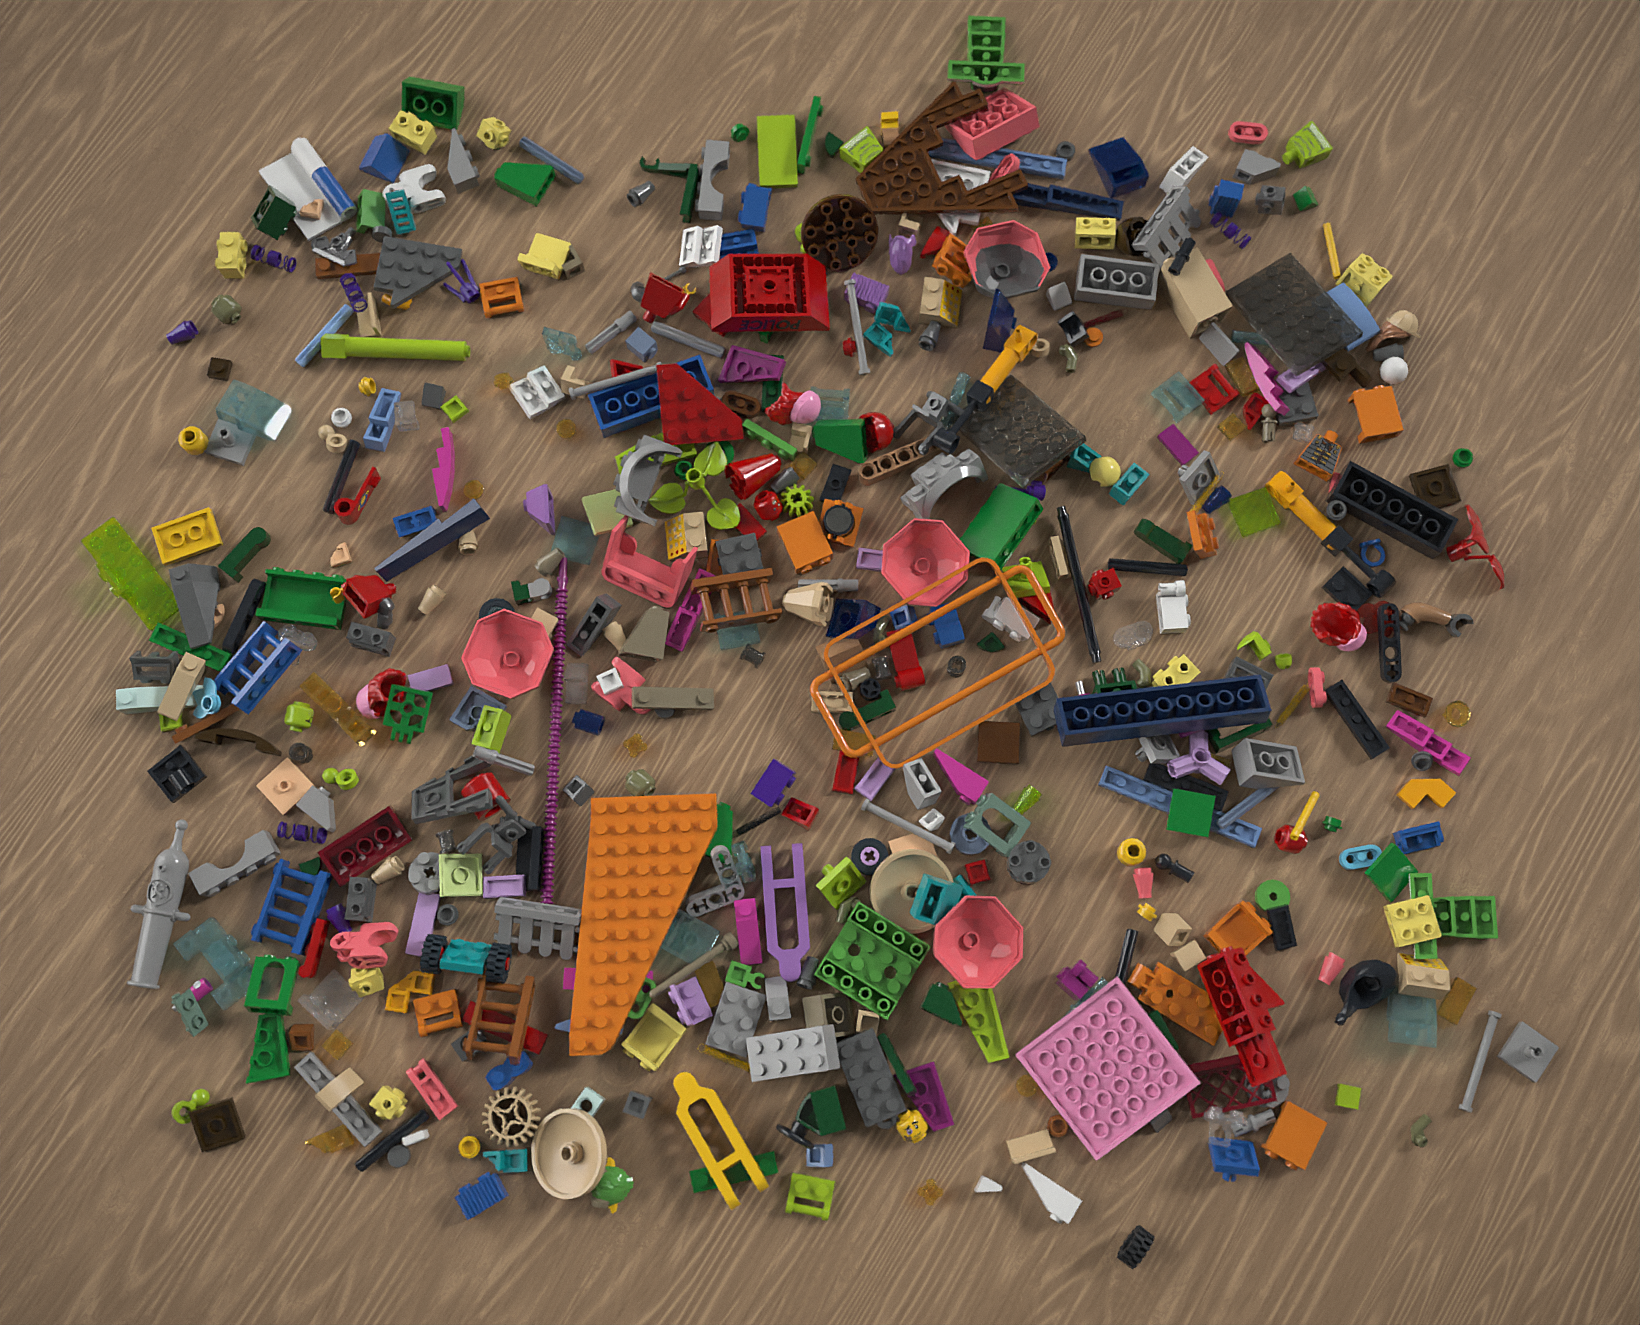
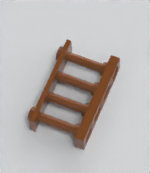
[690,568,782,633]
[463,971,536,1065]

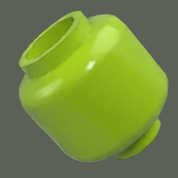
[284,701,314,733]

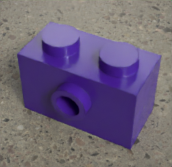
[750,759,796,807]

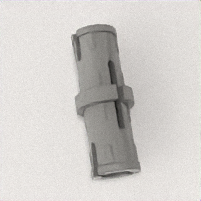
[1230,1109,1276,1137]

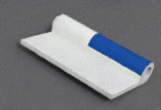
[259,138,357,241]

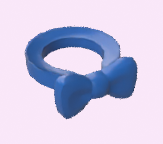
[1359,538,1385,567]

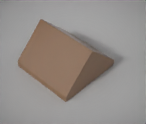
[815,633,868,684]

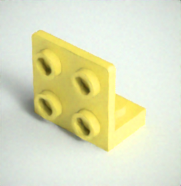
[517,233,572,280]
[1336,253,1393,307]
[1383,895,1441,948]

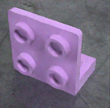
[668,976,714,1027]

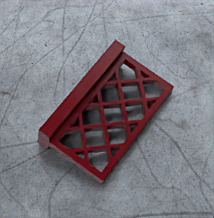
[1186,1054,1278,1119]

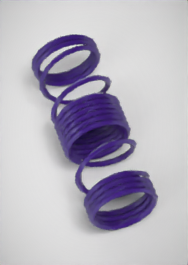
[1210,211,1252,249]
[251,245,297,272]
[340,273,368,313]
[277,821,327,844]

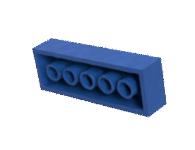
[588,355,715,438]

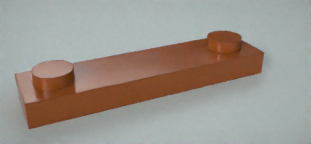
[315,253,380,279]
[172,698,240,744]

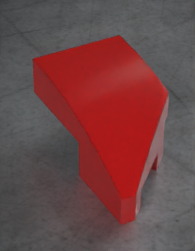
[919,226,950,259]
[1242,391,1269,431]

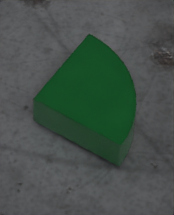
[825,131,844,158]
[976,631,1005,653]
[299,857,322,884]

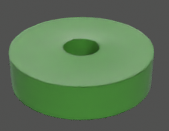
[1255,880,1290,913]

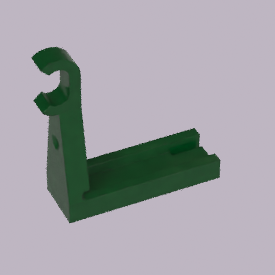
[639,156,701,224]
[1204,717,1273,754]

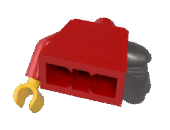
[630,272,696,323]
[330,575,396,629]

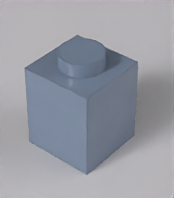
[625,327,658,363]

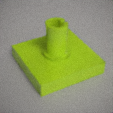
[1002,557,1050,598]
[816,856,867,910]

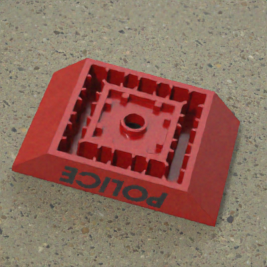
[709,254,830,332]

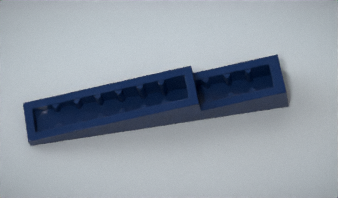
[1013,183,1124,221]
[374,499,490,582]

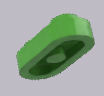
[628,978,657,1019]

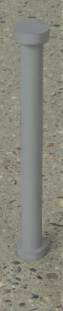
[844,279,870,375]
[569,362,662,400]
[861,798,956,854]
[1459,1010,1502,1113]

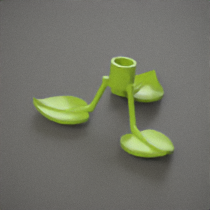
[648,441,740,530]

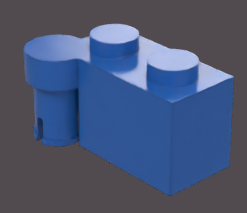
[738,183,772,232]

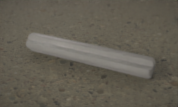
[651,321,725,358]

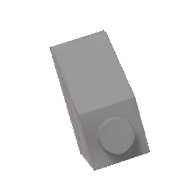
[903,758,942,810]
[296,785,336,833]
[765,976,791,1021]

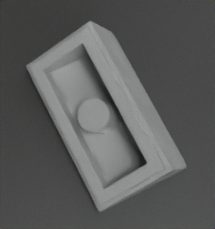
[1199,322,1239,366]

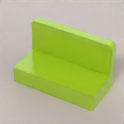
[471,705,511,753]

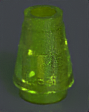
[1012,784,1042,815]

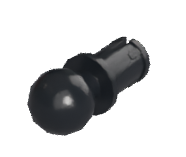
[1155,853,1195,883]

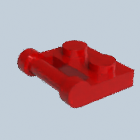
[1187,363,1240,415]

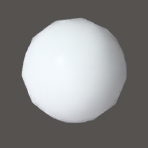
[1380,357,1408,384]

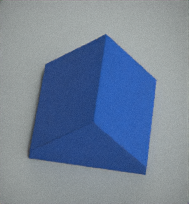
[359,133,410,183]

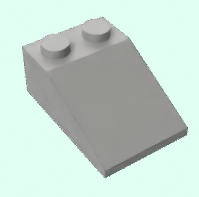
[1231,738,1305,789]

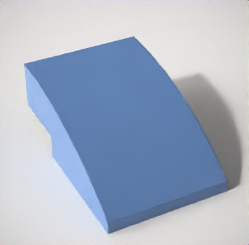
[1311,282,1380,351]

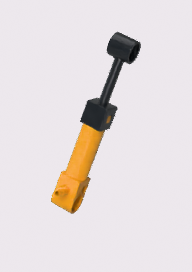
[932,325,1038,454]
[1264,471,1396,598]

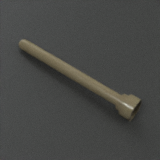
[649,932,739,998]

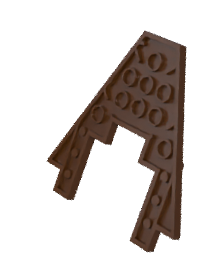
[855,81,1028,215]

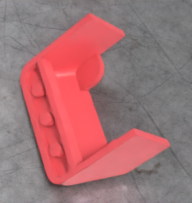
[602,515,698,608]

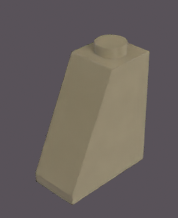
[618,606,669,663]

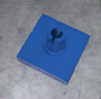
[1208,1137,1260,1182]

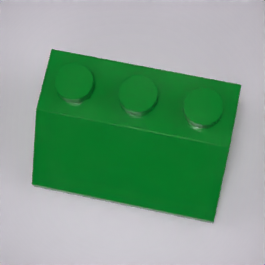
[401,76,465,130]

